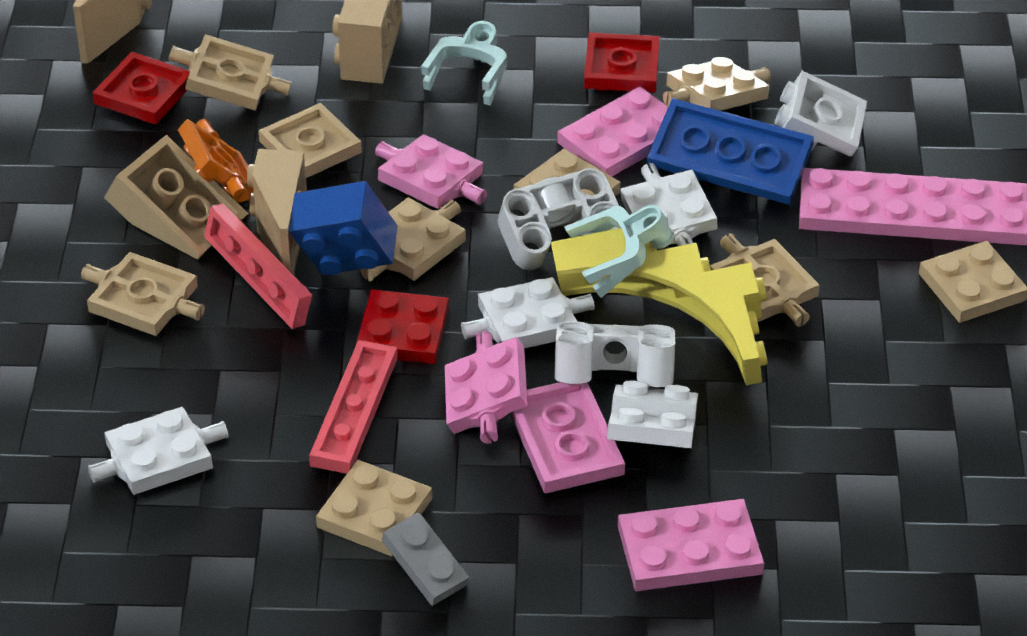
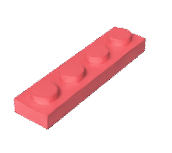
[204,203,312,329]
[309,340,398,474]

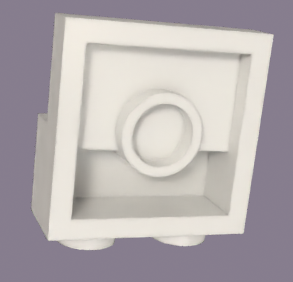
[774,71,867,157]
[607,381,698,448]

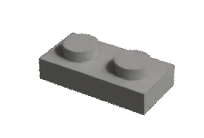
[382,512,469,606]

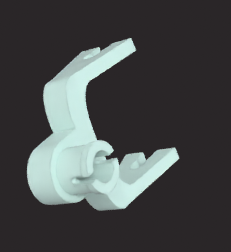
[421,21,507,106]
[565,205,674,298]

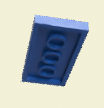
[647,98,814,205]

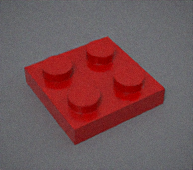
[584,32,660,93]
[92,52,190,125]
[356,289,449,365]

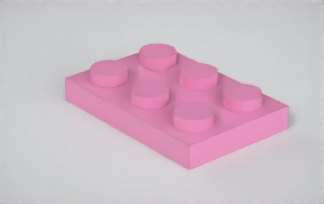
[557,87,668,177]
[510,382,625,494]
[618,499,764,591]

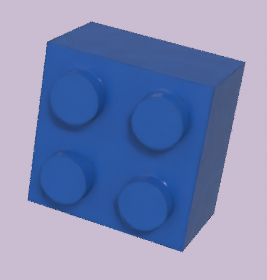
[289,181,398,275]

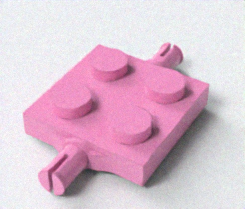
[375,134,487,209]
[445,331,528,444]

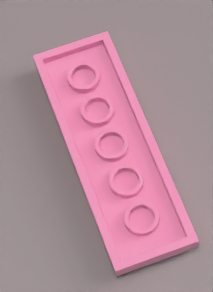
[799,168,1027,246]

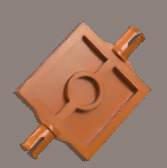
[178,119,254,202]

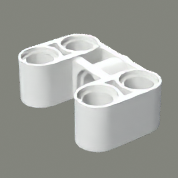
[498,168,619,270]
[555,322,675,387]

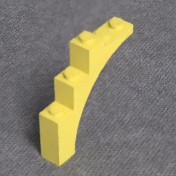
[551,228,767,386]

